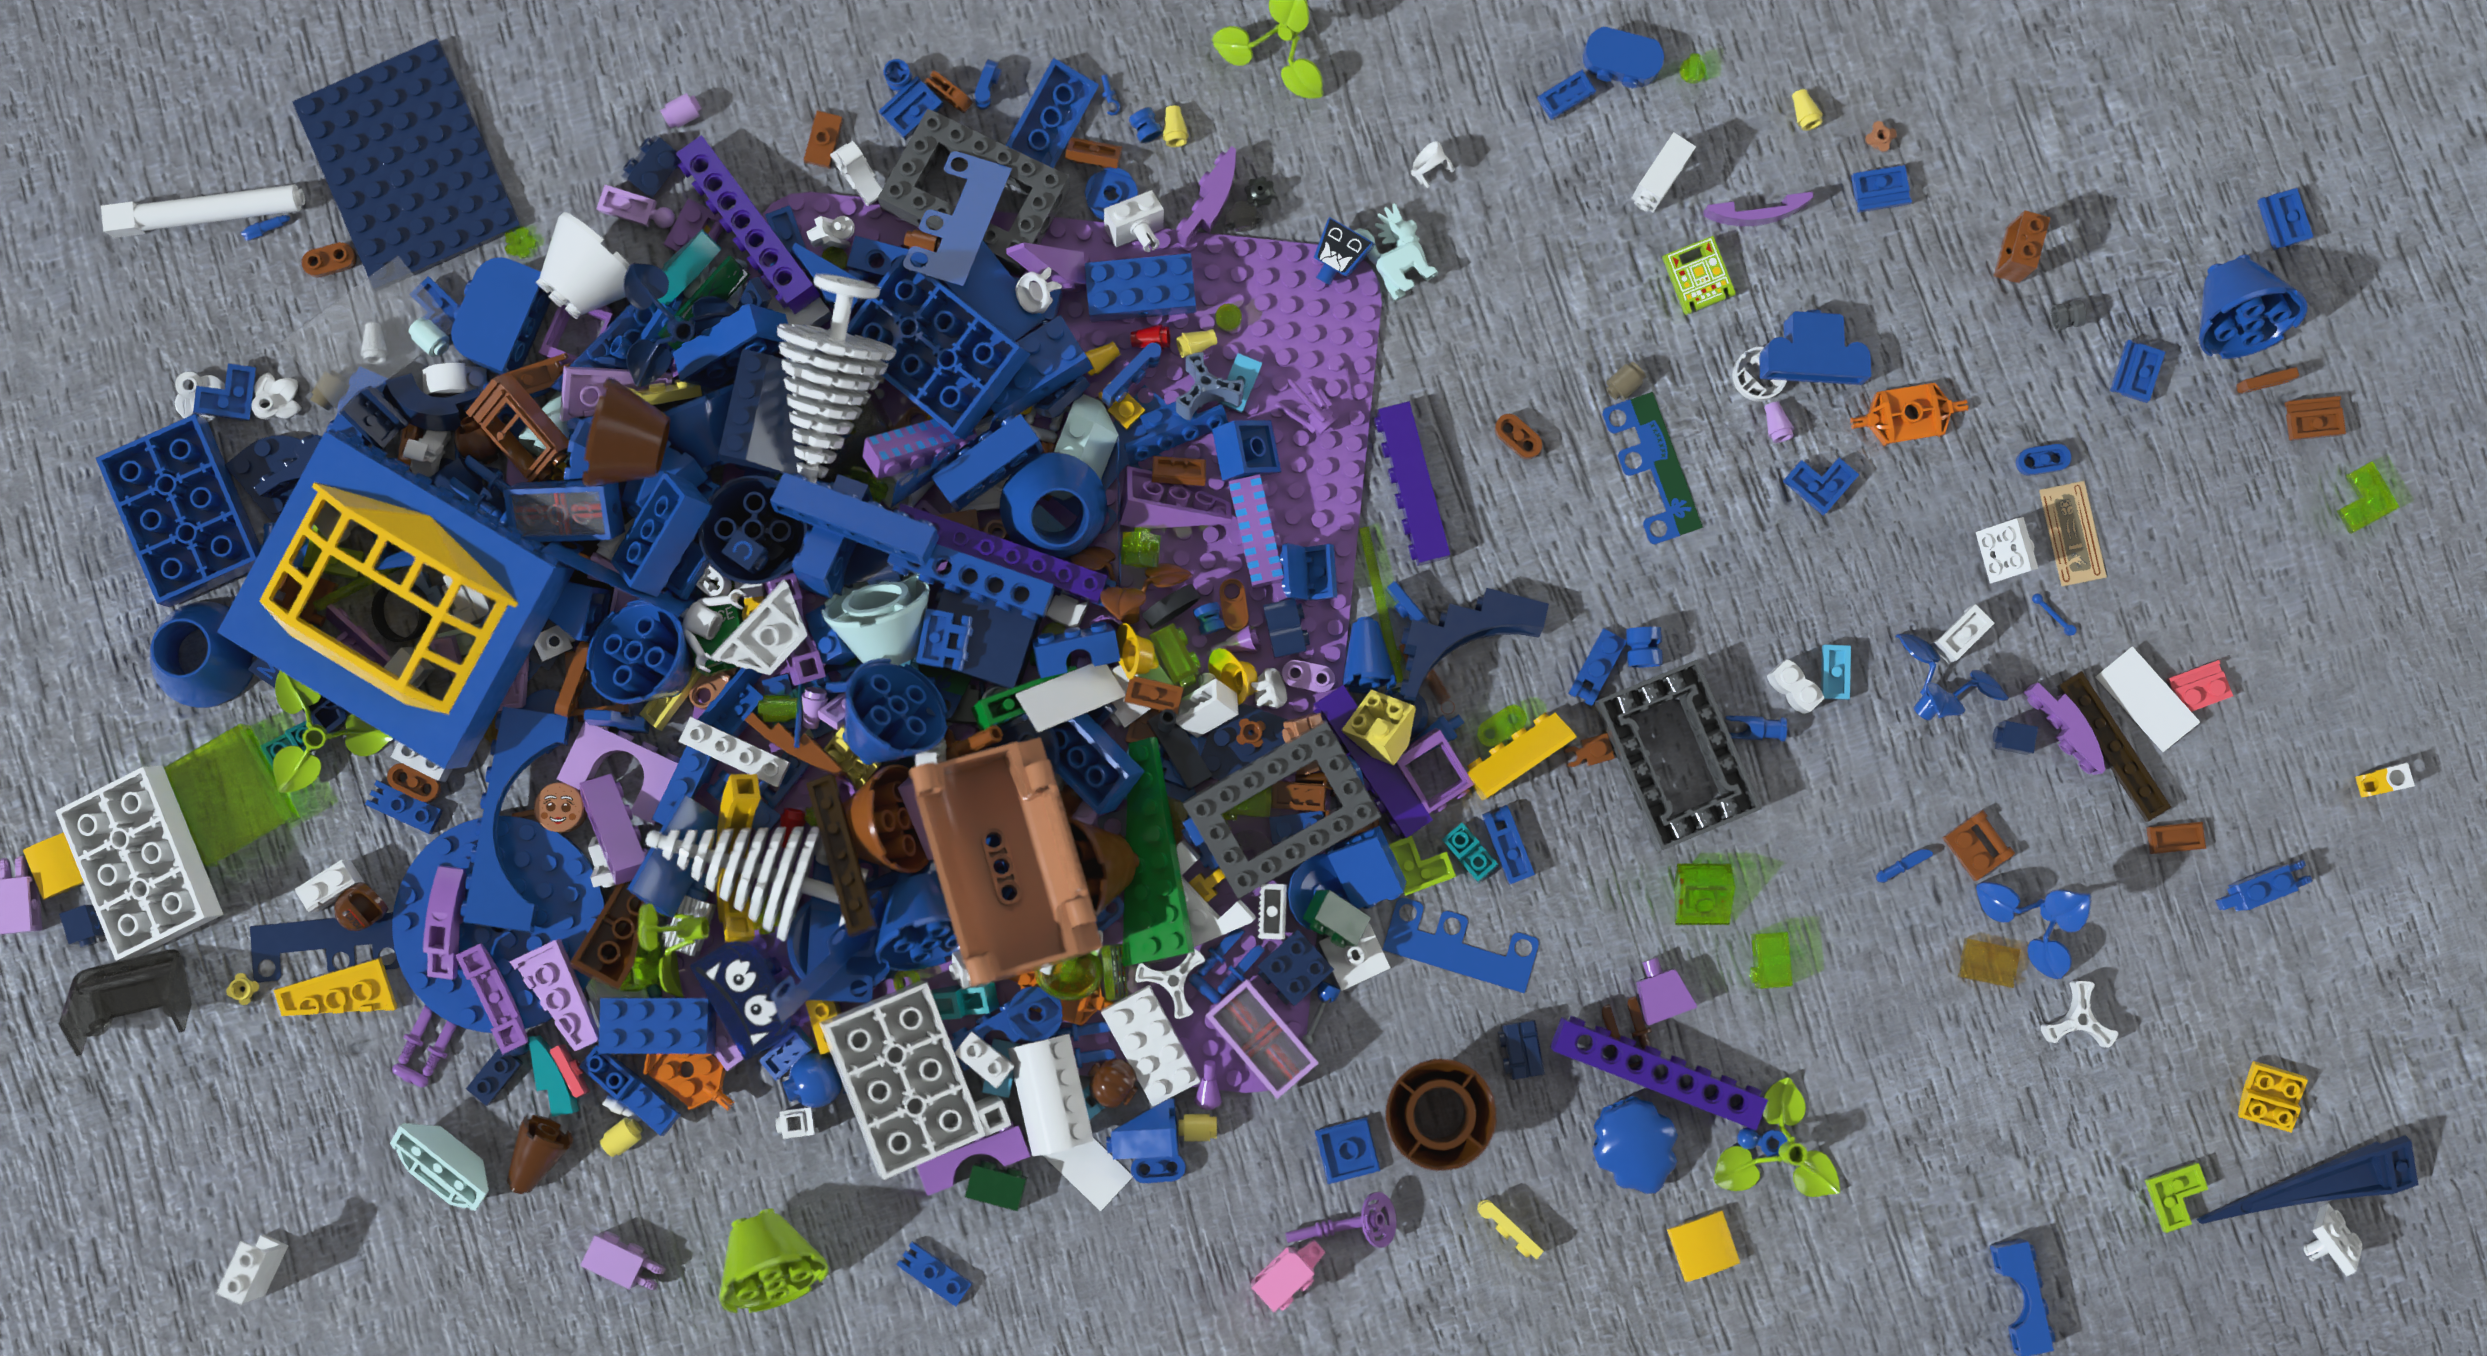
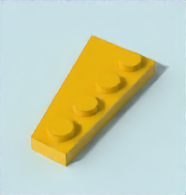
[273,957,398,1016]

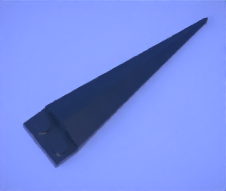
[2196,1135,2419,1224]

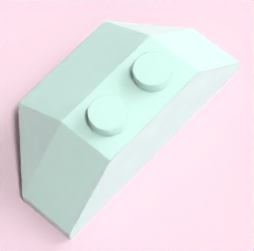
[1046,394,1118,500]
[390,1123,489,1211]

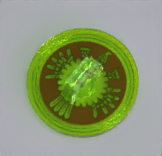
[1034,953,1103,1000]

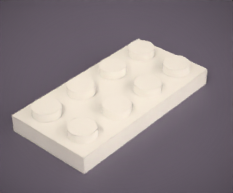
[1101,985,1201,1107]

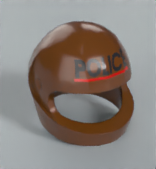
[334,882,389,931]

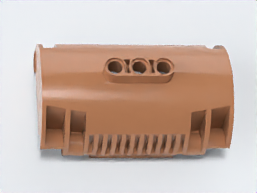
[909,737,1103,986]

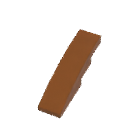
[745,712,849,777]

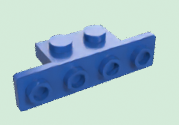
[1124,401,1229,464]
[697,668,769,738]

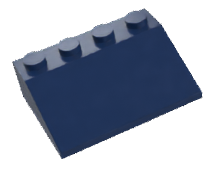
[719,349,812,475]

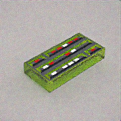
[1101,944,1128,1001]

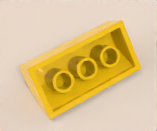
[1467,712,1577,801]

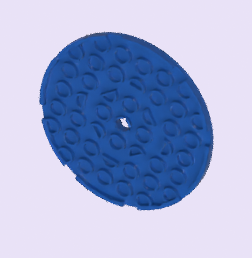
[392,816,605,1033]

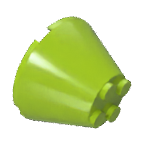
[719,1208,829,1313]

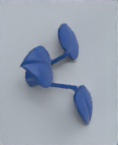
[1895,634,2009,721]
[1976,882,2091,979]

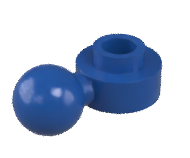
[1737,1127,1787,1157]

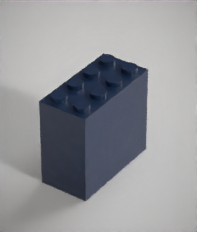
[934,562,1043,689]

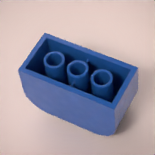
[451,257,551,375]

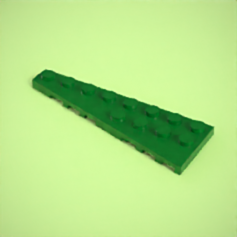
[1122,737,1195,967]

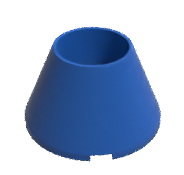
[999,452,1107,559]
[150,601,254,708]

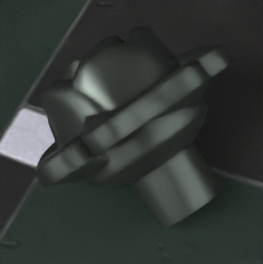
[1244,176,1276,208]

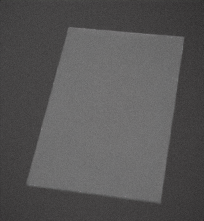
[281,256,453,415]

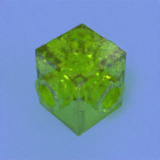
[1120,527,1161,568]

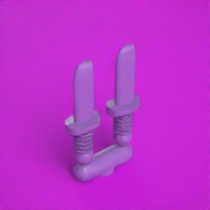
[392,1005,456,1088]

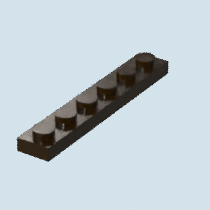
[2057,671,2171,822]
[806,774,877,937]

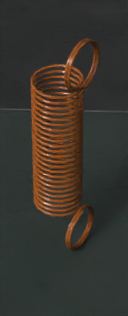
[1425,669,1455,714]

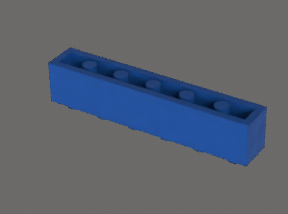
[770,472,939,567]

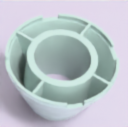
[822,572,930,665]

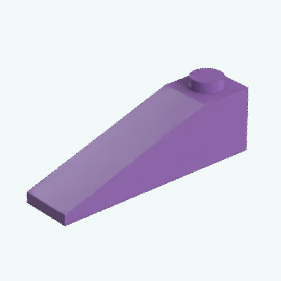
[1119,466,1232,529]

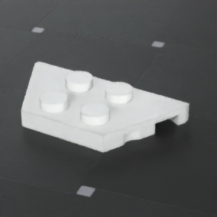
[711,579,808,675]

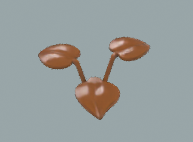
[1069,546,1193,624]

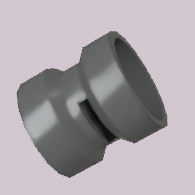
[2051,300,2086,331]

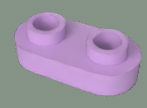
[1282,660,1335,693]

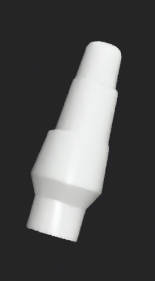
[602,1095,641,1122]

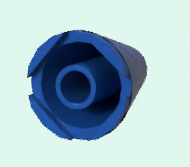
[1343,617,1397,694]

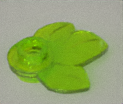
[842,466,889,503]

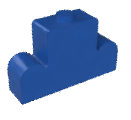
[1759,309,1871,385]

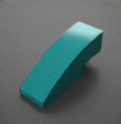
[658,230,721,305]
[930,982,999,1020]
[528,1035,579,1117]

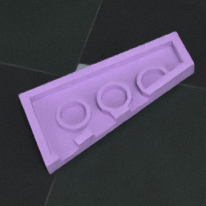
[560,366,672,422]
[510,939,599,1051]

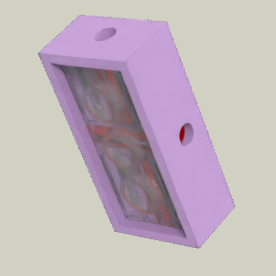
[1205,979,1318,1099]

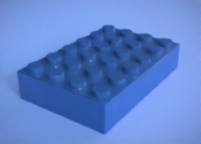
[847,253,1031,440]
[96,414,260,608]

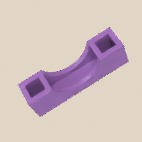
[763,572,826,685]
[916,1121,1032,1196]

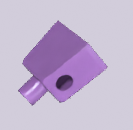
[1636,957,1697,1025]

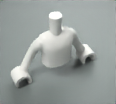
[680,589,749,672]

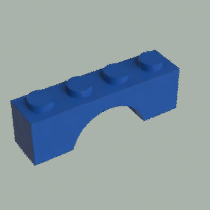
[1989,1239,2055,1356]

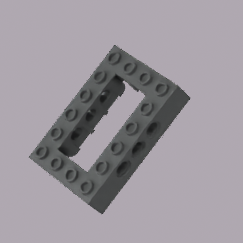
[878,109,1070,277]
[1594,659,1762,851]
[1183,719,1381,899]

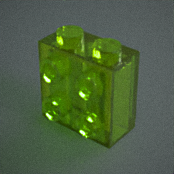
[1149,623,1201,689]

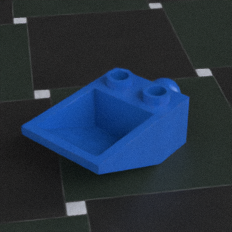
[790,242,867,311]

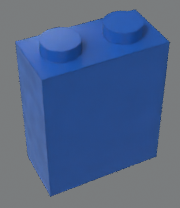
[1327,826,1406,909]

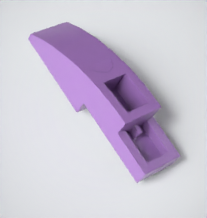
[1176,146,1236,247]
[2023,683,2106,775]
[423,866,466,980]

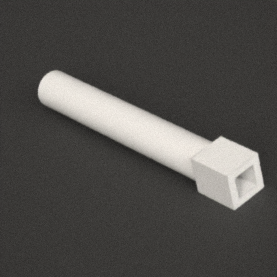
[101,184,305,238]

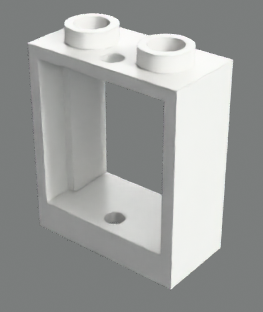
[1631,132,1696,213]

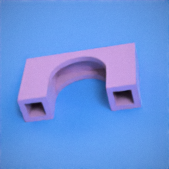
[557,721,681,825]

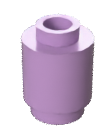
[660,93,702,129]

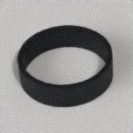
[371,582,431,642]
[1142,584,1201,630]

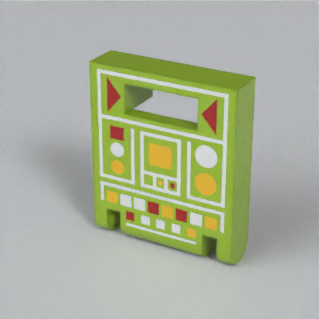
[1662,236,1736,315]

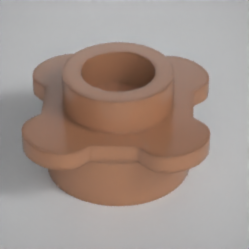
[1865,121,1897,152]

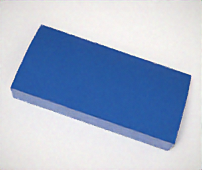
[1005,58,1099,168]
[945,240,1046,342]
[628,794,719,918]

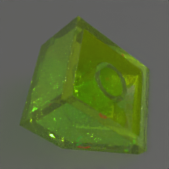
[1674,863,1735,925]

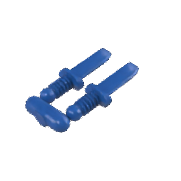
[450,455,511,527]
[1189,928,1265,1004]
[1048,1022,1116,1069]

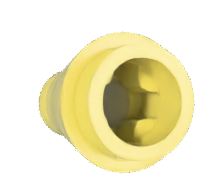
[1792,89,1823,131]
[1163,105,1189,147]
[1176,329,1217,358]

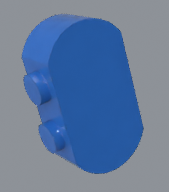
[1583,26,1664,88]

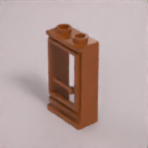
[466,372,569,482]

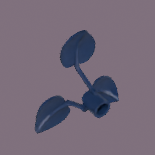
[624,263,737,387]

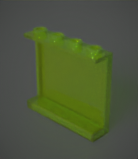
[164,723,301,867]

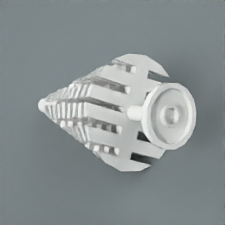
[777,274,897,484]
[646,827,868,942]

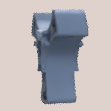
[1176,352,1244,420]

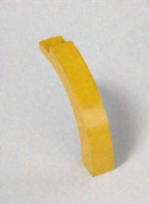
[716,774,761,942]

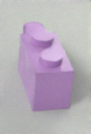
[0,856,42,934]
[580,1231,665,1290]

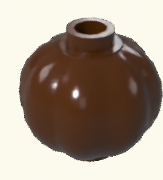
[454,416,501,464]
[1087,1058,1138,1108]

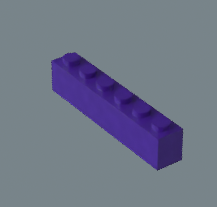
[1374,401,1450,566]
[1313,685,1433,839]

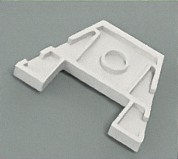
[1176,840,1256,947]

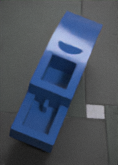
[579,1045,681,1136]

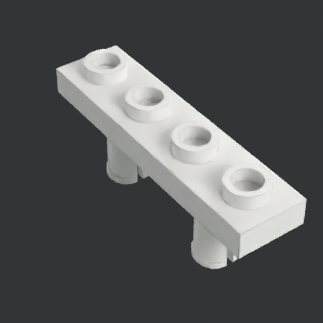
[679,717,790,787]

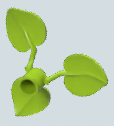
[1212,0,1324,99]
[273,671,393,793]
[638,903,709,998]
[1714,1077,1840,1197]

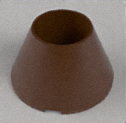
[583,378,670,487]
[1385,1059,1497,1171]

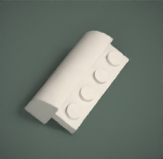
[1008,1034,1094,1156]

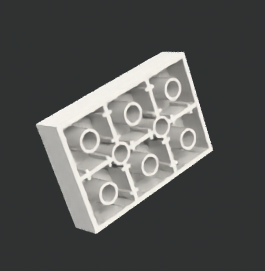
[56,765,224,961]
[820,980,986,1180]

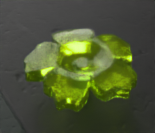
[504,226,537,259]

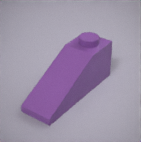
[1006,242,1086,292]

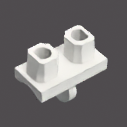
[807,216,855,250]

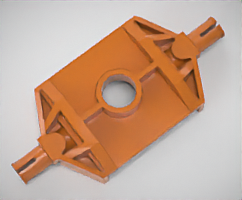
[1850,383,1968,446]
[1007,962,1116,1026]
[643,1054,735,1111]

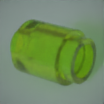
[758,695,798,722]

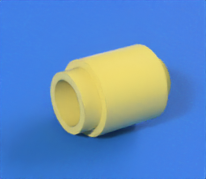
[1178,1114,1217,1142]
[600,1118,642,1157]

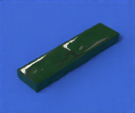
[657,255,750,350]

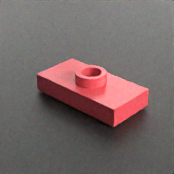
[550,1044,590,1098]

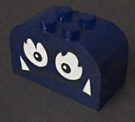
[689,941,801,1060]

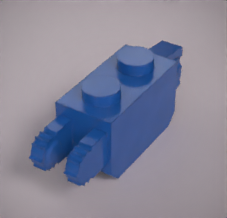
[2215,859,2313,911]

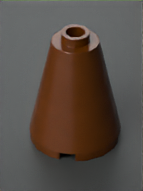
[507,1115,574,1194]

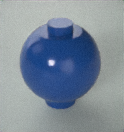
[782,1053,843,1108]

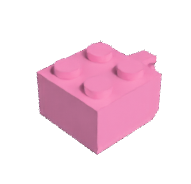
[1251,1240,1325,1312]

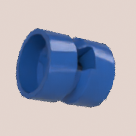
[1626,627,1663,668]

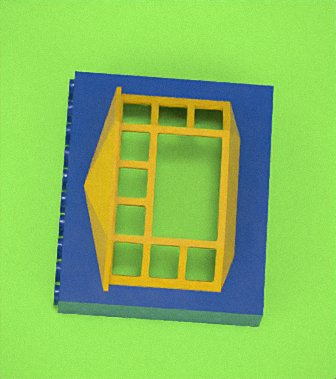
[217,430,575,769]

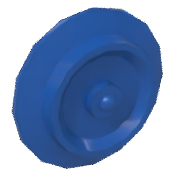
[1288,854,1351,931]

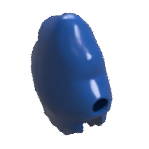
[1592,1096,1678,1194]

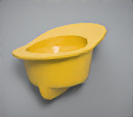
[1116,623,1159,679]
[1208,648,1259,705]

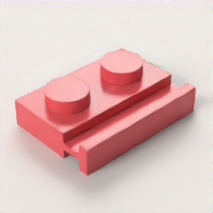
[2166,660,2233,712]

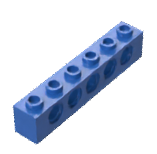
[887,544,1055,620]

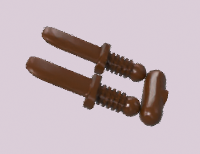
[1602,996,1657,1068]

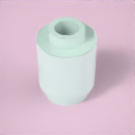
[409,317,450,357]

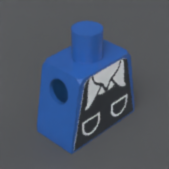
[1314,217,1375,286]

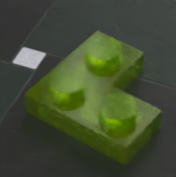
[2337,461,2399,534]

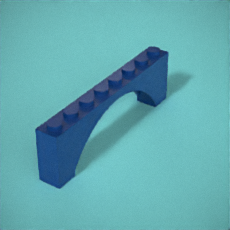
[461,707,572,933]

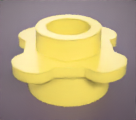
[226,973,259,1005]

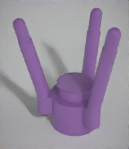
[1275,379,1335,434]

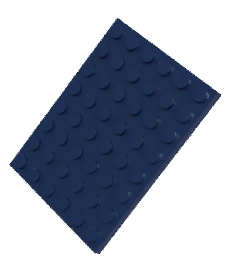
[292,38,522,292]

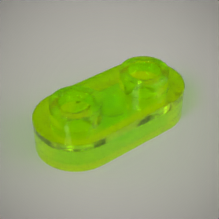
[1477,705,1527,747]

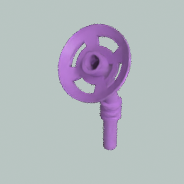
[1285,1192,1396,1248]

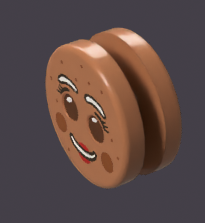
[534,782,588,833]

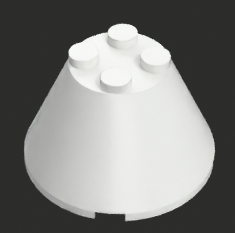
[536,212,630,319]

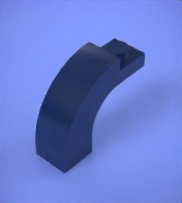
[385,373,480,431]

